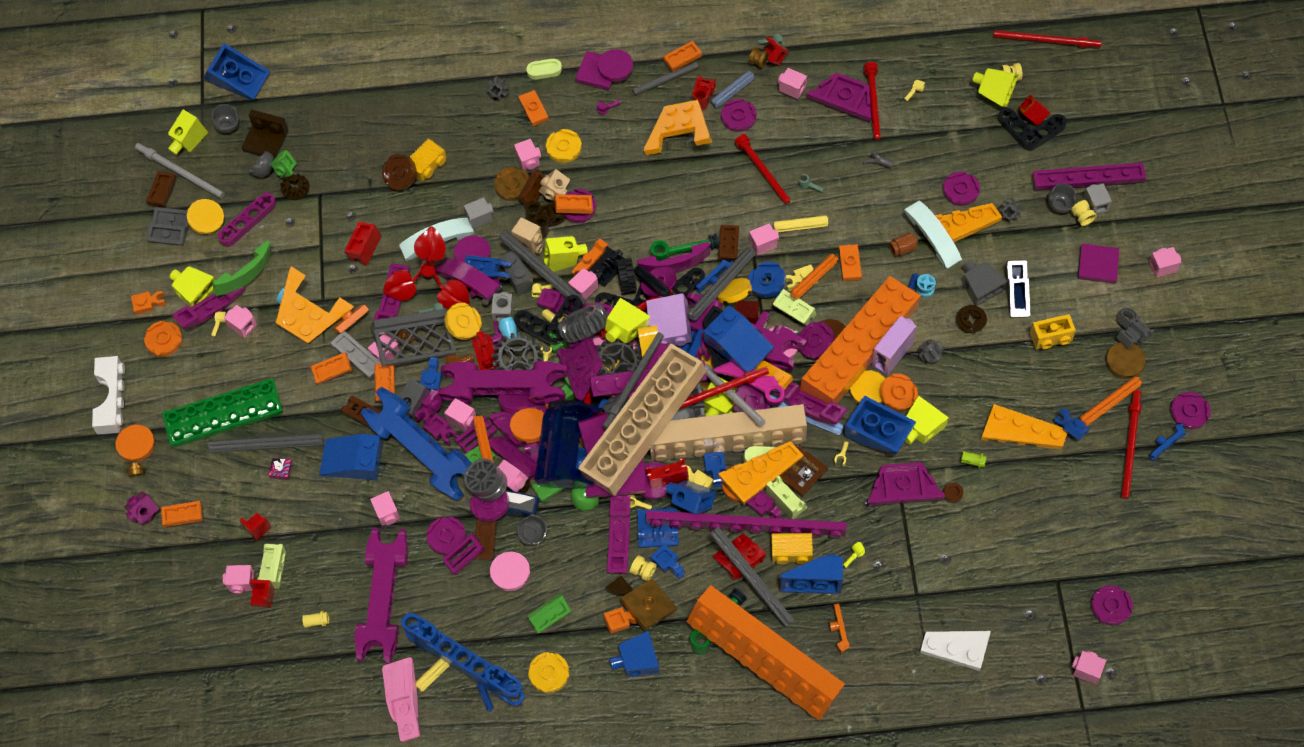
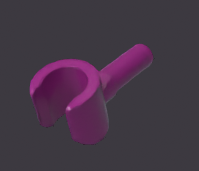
[596,99,621,115]
[491,321,503,346]
[696,333,710,360]

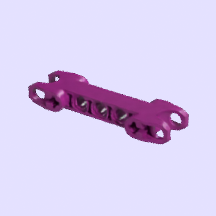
[686,293,807,371]
[437,361,570,404]
[354,528,409,664]

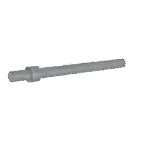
[135,143,225,199]
[696,357,765,426]

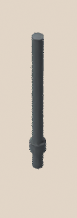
[602,332,664,430]

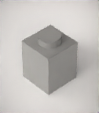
[1083,183,1112,215]
[464,198,494,229]

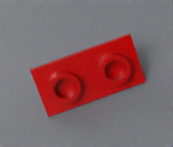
[472,331,498,370]

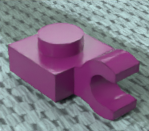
[415,389,443,425]
[747,491,782,518]

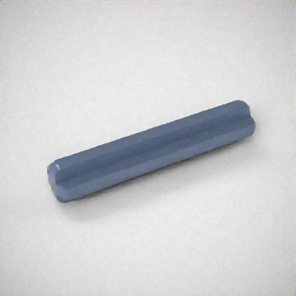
[711,71,754,108]

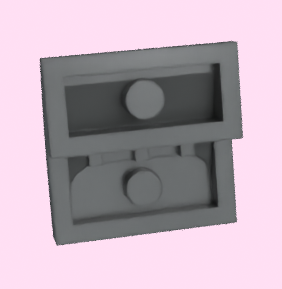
[146,207,189,245]

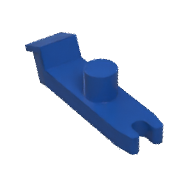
[696,260,733,293]
[1149,423,1186,461]

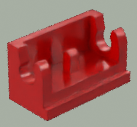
[344,221,382,266]
[646,458,689,489]

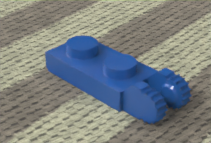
[464,255,512,278]

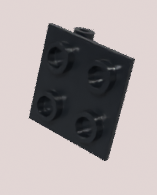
[588,246,625,287]

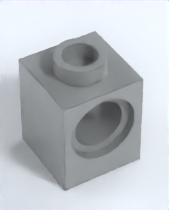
[492,292,514,322]

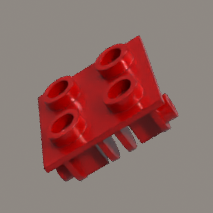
[712,533,767,581]

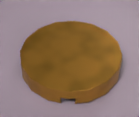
[494,167,529,201]
[1106,342,1146,379]

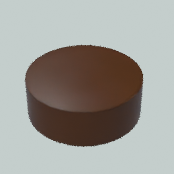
[943,483,963,504]

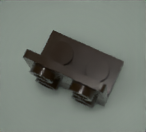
[241,109,288,158]

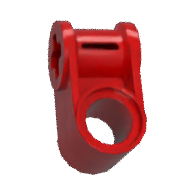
[692,75,716,110]

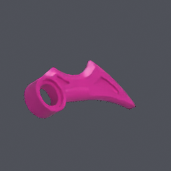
[713,362,785,405]

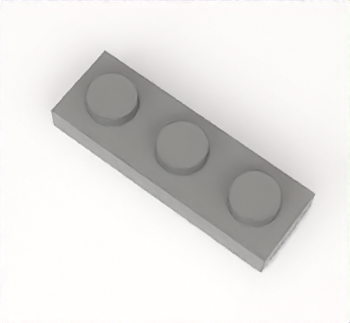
[330,331,381,380]

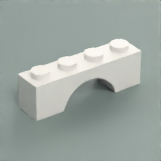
[92,356,125,435]

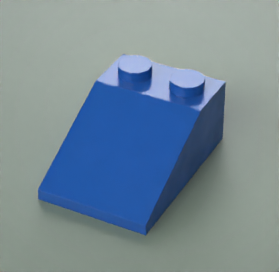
[203,43,270,100]
[703,305,774,373]
[845,395,916,454]
[319,434,383,480]
[780,554,843,594]

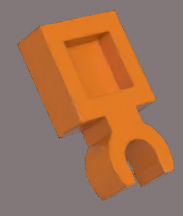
[131,291,166,315]
[603,607,637,634]

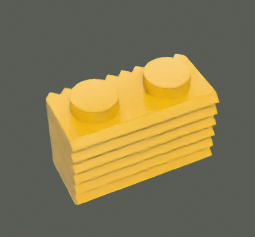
[410,139,447,182]
[771,533,813,565]

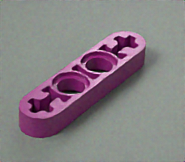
[218,193,276,247]

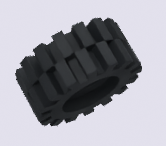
[616,258,637,294]

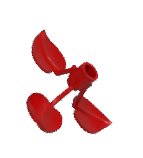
[383,226,470,309]

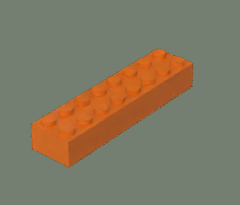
[800,276,921,404]
[687,585,845,721]

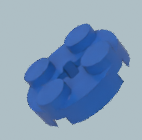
[748,262,786,298]

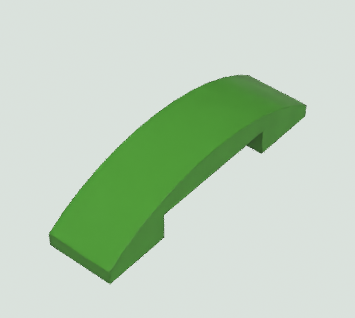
[212,240,271,296]

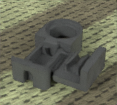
[1116,307,1154,349]

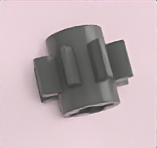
[486,76,510,100]
[999,197,1024,222]
[919,339,943,363]

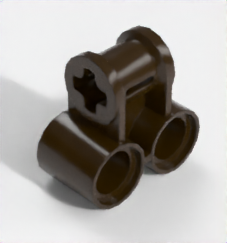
[525,201,565,239]

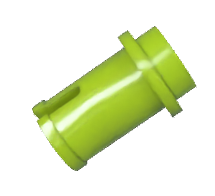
[961,451,987,469]

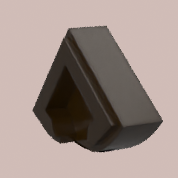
[605,576,633,596]

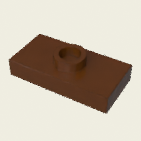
[517,169,544,206]
[146,171,176,208]
[718,225,739,261]
[474,519,497,561]

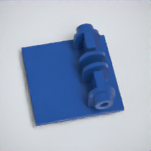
[637,508,679,547]

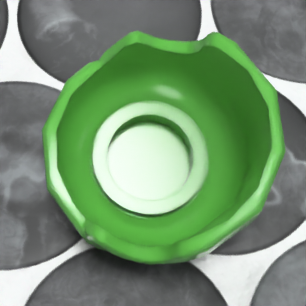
[571,479,600,511]

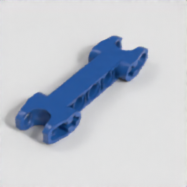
[361,387,472,501]
[400,613,525,706]

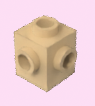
[539,169,570,202]

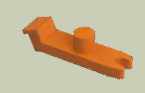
[572,239,608,275]
[829,603,850,654]

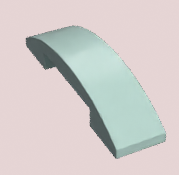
[904,200,962,270]
[399,218,474,261]

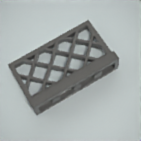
[370,309,456,367]

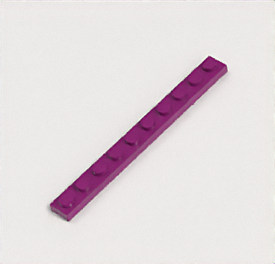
[646,510,847,538]

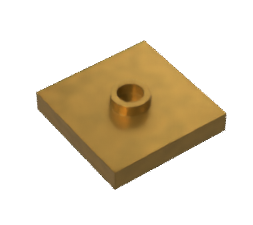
[620,579,677,631]

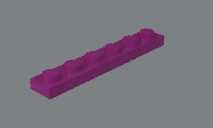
[1032,162,1146,190]
[589,360,707,397]

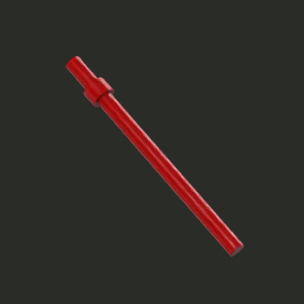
[993,30,1102,48]
[679,367,769,410]
[1121,390,1142,499]

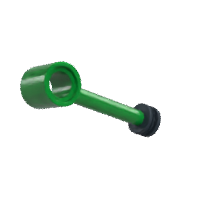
[650,234,720,261]
[690,588,747,655]

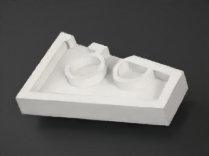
[920,631,991,671]

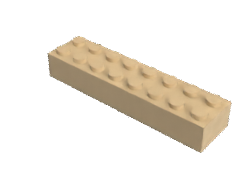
[578,343,707,496]
[650,404,807,462]

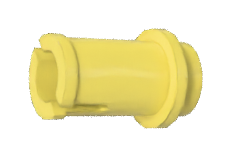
[303,610,330,628]

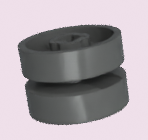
[464,459,507,502]

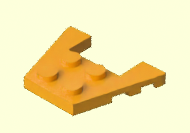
[644,100,712,155]
[275,266,354,344]

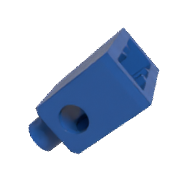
[666,481,717,514]
[609,631,660,677]

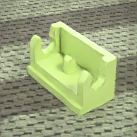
[773,289,816,326]
[766,476,807,519]
[257,544,286,589]

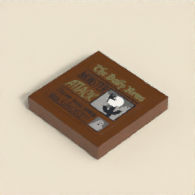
[780,444,828,497]

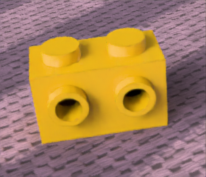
[1030,314,1076,349]

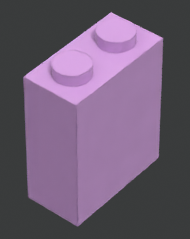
[646,293,692,346]
[872,316,916,376]

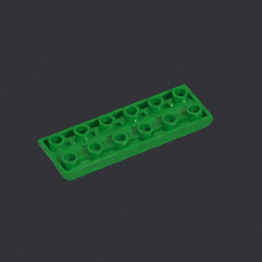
[162,378,283,447]

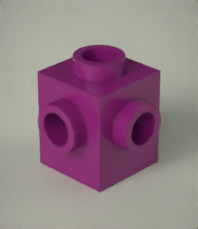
[124,491,159,524]

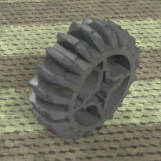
[557,304,608,343]
[492,332,544,370]
[596,339,642,375]

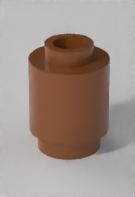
[889,232,918,256]

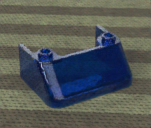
[535,401,603,489]

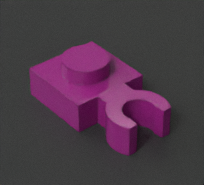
[423,413,458,445]

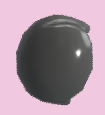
[211,104,239,133]
[249,151,274,178]
[1048,183,1077,213]
[517,514,548,546]

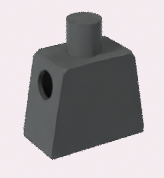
[962,260,1007,306]
[399,378,430,421]

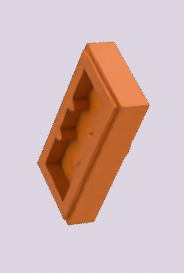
[663,41,702,72]
[518,90,549,127]
[554,194,593,214]
[839,244,862,281]
[332,304,369,334]
[310,352,353,385]
[374,364,395,402]
[161,501,203,528]

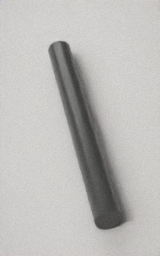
[632,62,699,95]

